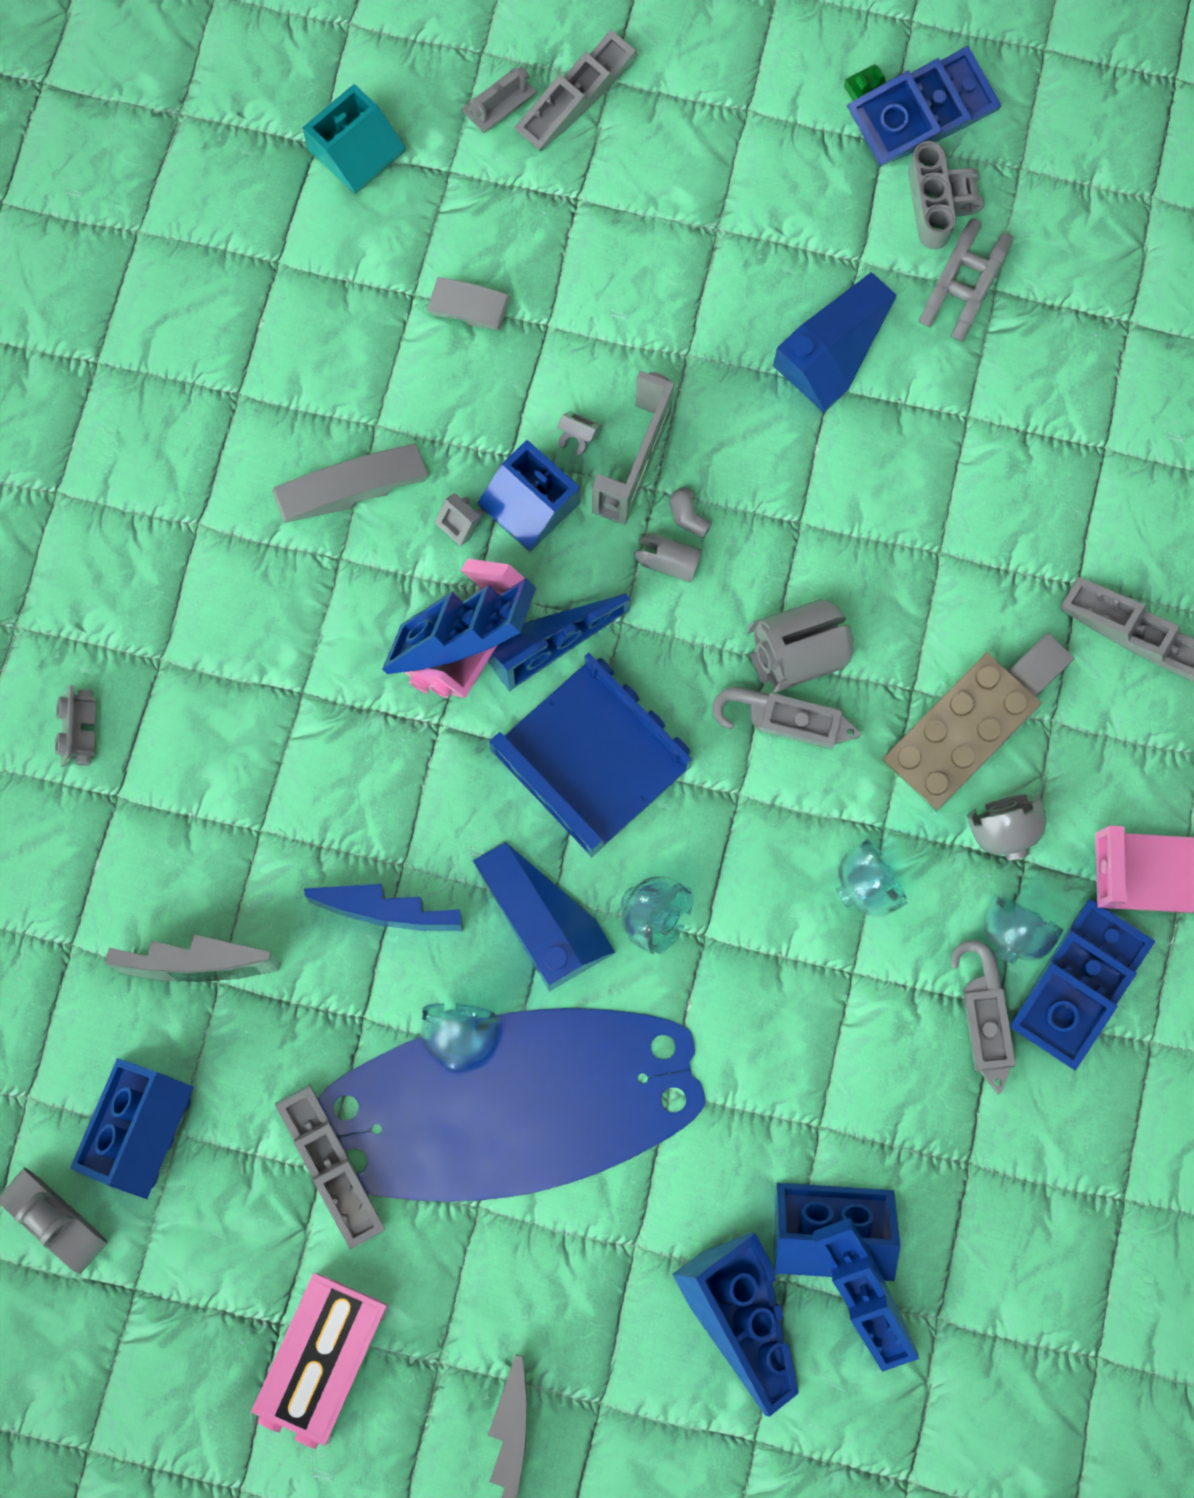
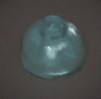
[836,838,908,917]
[621,876,693,955]
[984,893,1064,964]
[421,1003,500,1070]

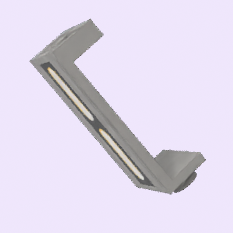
[592,371,674,525]

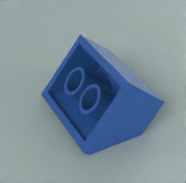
[70,1058,194,1199]
[773,1183,900,1281]

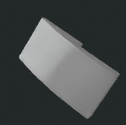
[427,277,510,330]
[1008,633,1075,697]

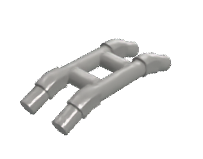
[918,219,1013,342]

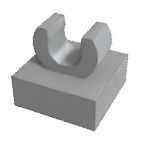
[557,411,603,455]
[434,493,484,546]

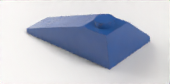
[773,272,897,413]
[488,593,630,692]
[473,842,615,992]
[672,1232,799,1417]

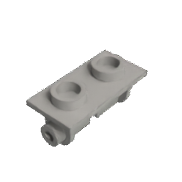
[461,66,537,133]
[55,685,97,767]

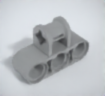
[908,141,985,250]
[0,1167,108,1274]

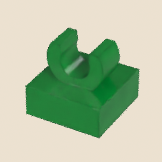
[844,64,886,101]

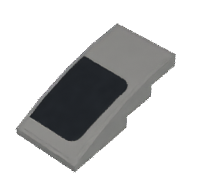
[105,934,281,982]

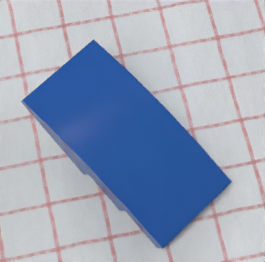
[847,46,1001,167]
[382,578,536,674]
[1009,899,1155,1071]

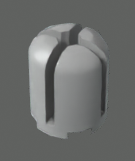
[747,599,854,693]

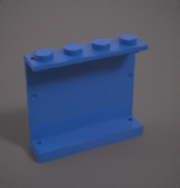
[489,653,692,857]

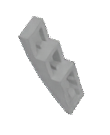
[514,29,638,151]
[272,444,428,523]
[1061,577,1194,682]
[275,1084,385,1249]
[488,1354,528,1498]

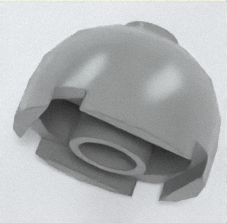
[966,794,1046,860]

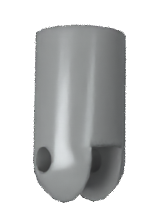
[634,533,702,582]

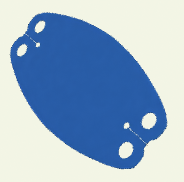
[318,1008,705,1202]

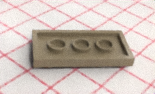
[882,652,1042,812]

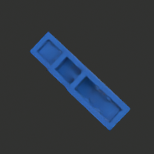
[304,884,463,931]
[813,1218,919,1372]

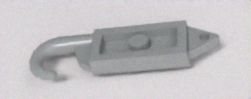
[713,687,861,749]
[951,940,1016,1094]

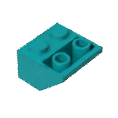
[302,84,406,194]

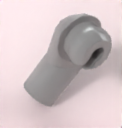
[670,487,712,538]

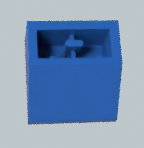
[477,440,580,552]

